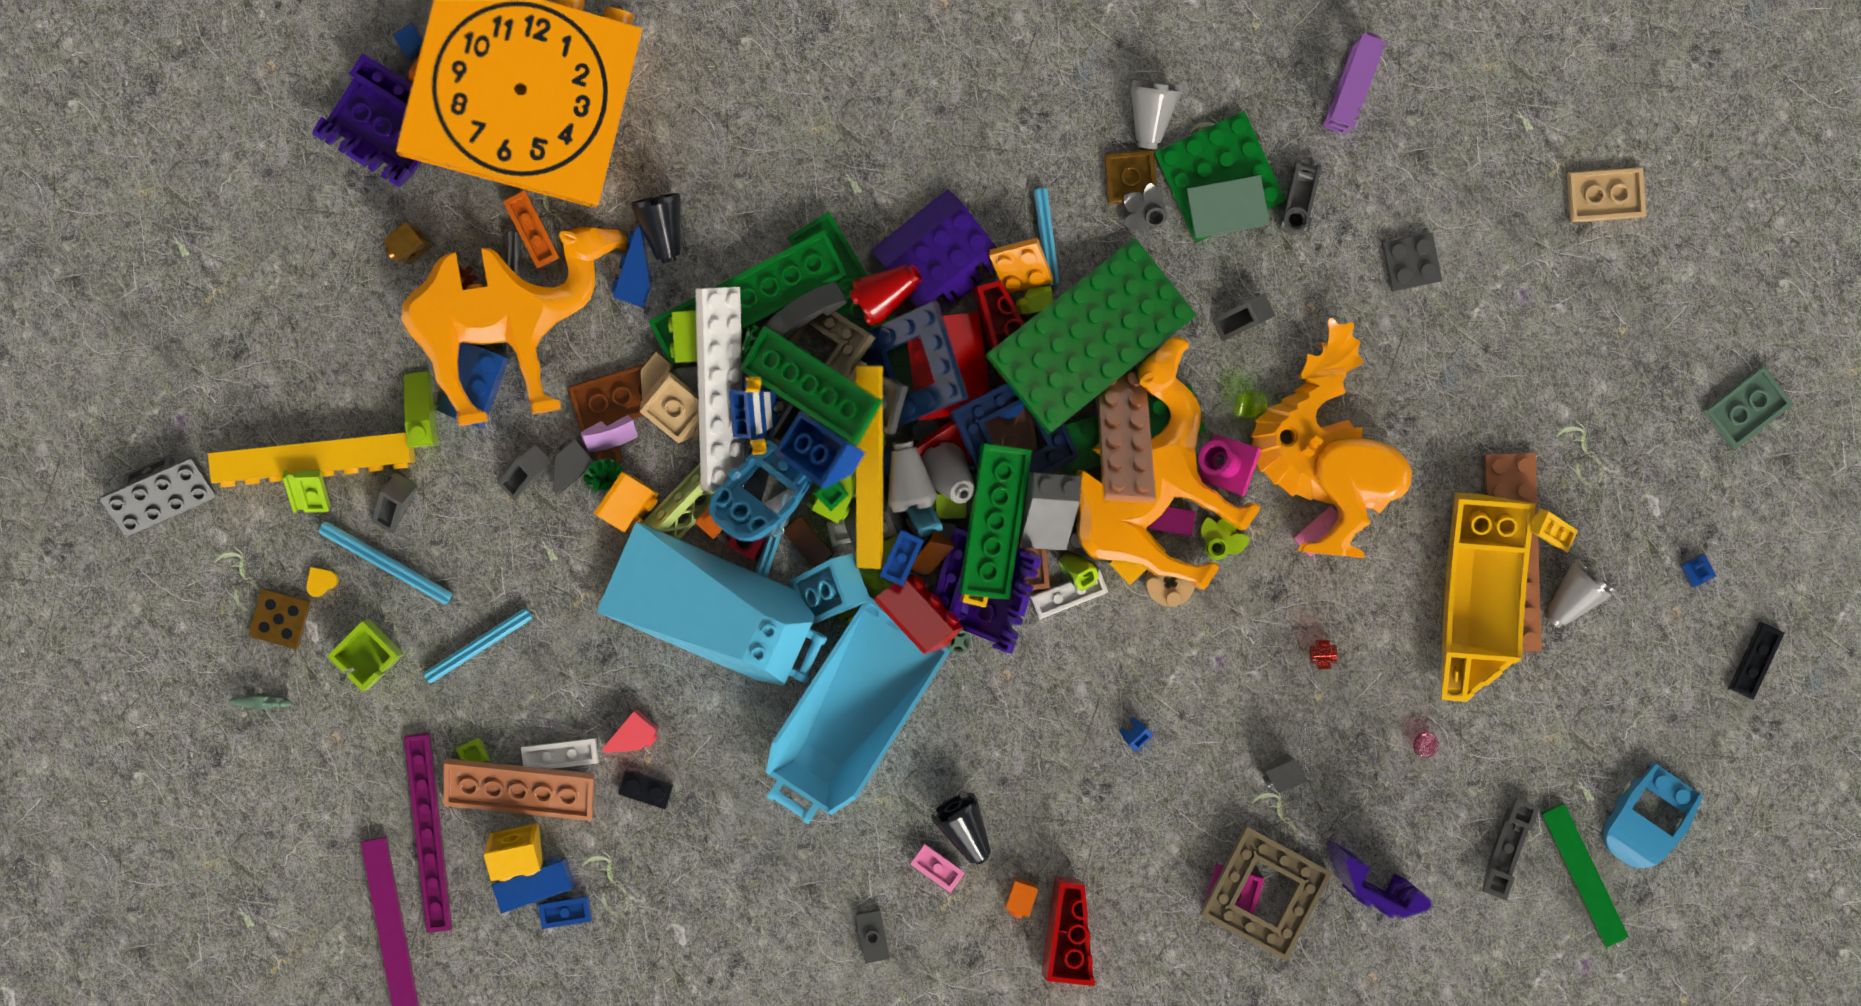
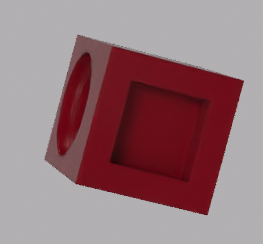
[726,534,766,560]

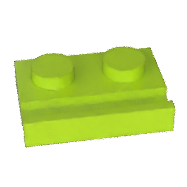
[282,470,331,513]

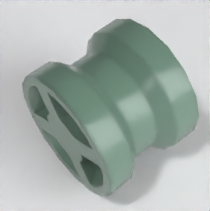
[946,630,971,654]

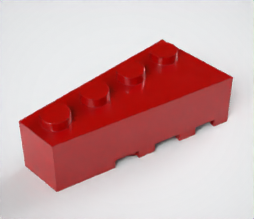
[973,280,1025,385]
[1041,876,1095,986]

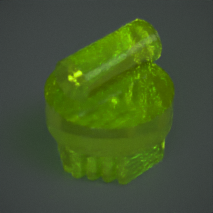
[1233,390,1268,418]

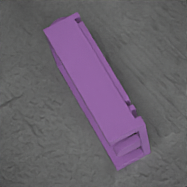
[1322,32,1386,135]

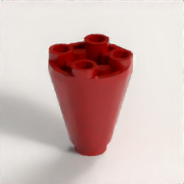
[850,264,923,326]

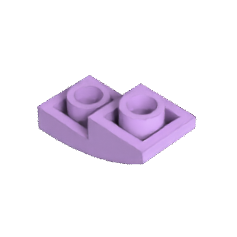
[581,415,638,452]

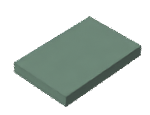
[1186,175,1270,239]
[1702,365,1794,450]

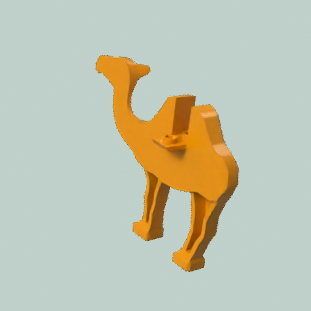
[401,227,629,426]
[1075,337,1261,590]

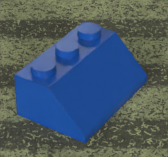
[437,342,510,428]
[774,411,865,489]

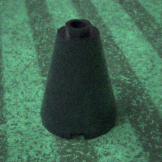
[631,193,681,263]
[931,792,991,865]

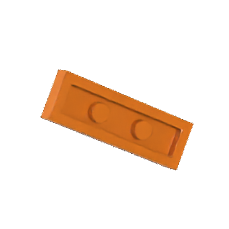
[503,190,560,269]

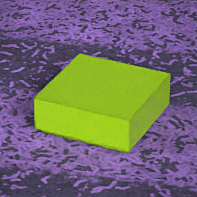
[455,737,490,762]

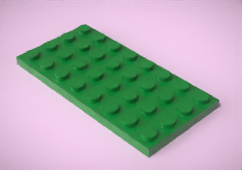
[985,238,1197,435]

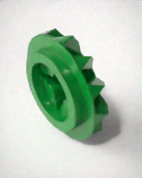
[740,324,759,362]
[583,459,623,493]

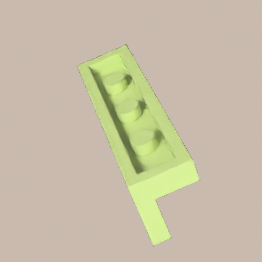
[643,463,716,539]

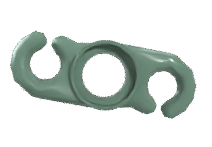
[229,695,292,709]

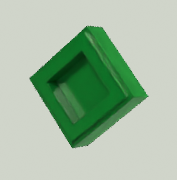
[813,482,849,511]

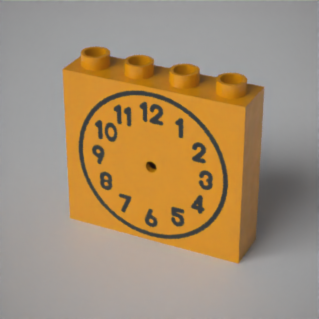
[396,0,642,209]

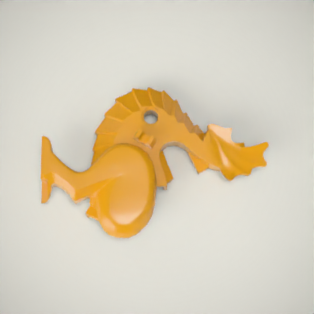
[1250,318,1412,558]

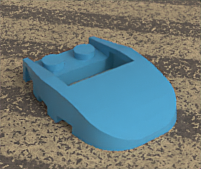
[709,440,813,541]
[1602,761,1703,868]

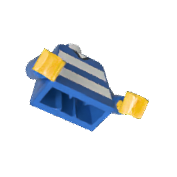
[729,377,783,455]

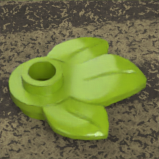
[1201,518,1250,560]

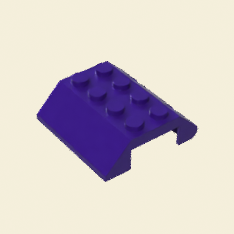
[312,53,421,188]
[870,189,997,313]
[934,527,1042,653]
[1327,840,1432,919]

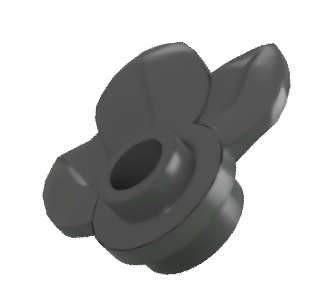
[1123,183,1167,230]

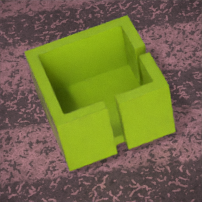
[327,619,404,692]

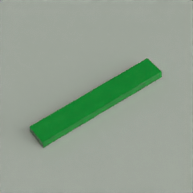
[1540,802,1629,948]

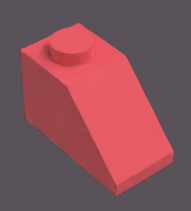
[602,709,659,753]

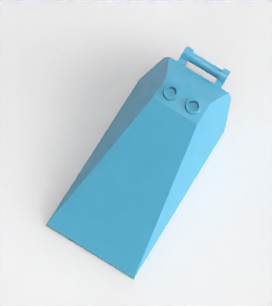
[596,521,827,686]
[766,597,951,825]

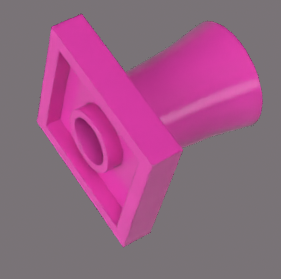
[1198,434,1262,496]

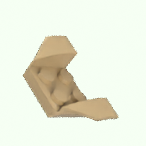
[639,352,700,443]

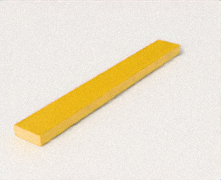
[856,366,883,569]

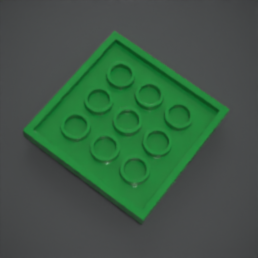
[1154,111,1286,243]

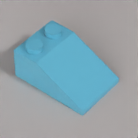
[788,553,870,625]

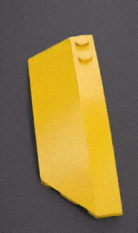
[1441,492,1536,702]

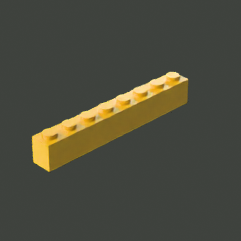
[208,433,416,488]

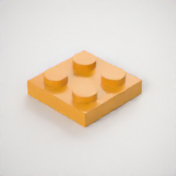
[989,238,1053,294]

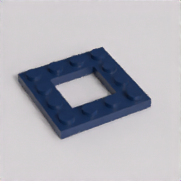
[861,302,968,428]
[949,382,1079,474]

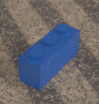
[491,856,576,913]

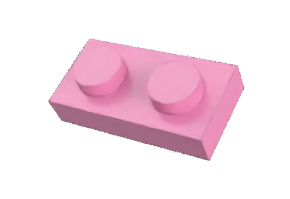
[1293,505,1338,557]
[910,843,965,893]

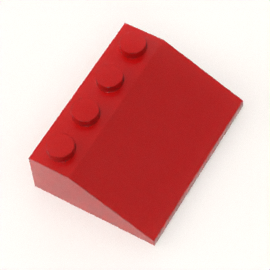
[908,312,990,421]

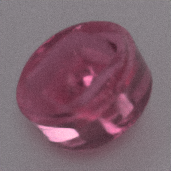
[1413,732,1439,758]

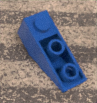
[611,226,652,308]

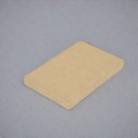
[1566,167,1646,223]

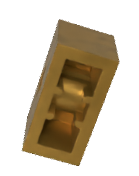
[382,222,432,265]

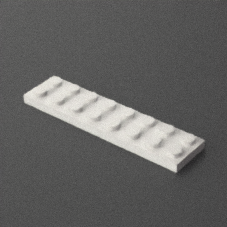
[696,287,744,491]

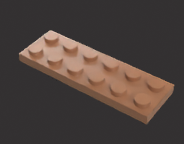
[1096,370,1156,503]
[444,758,595,821]

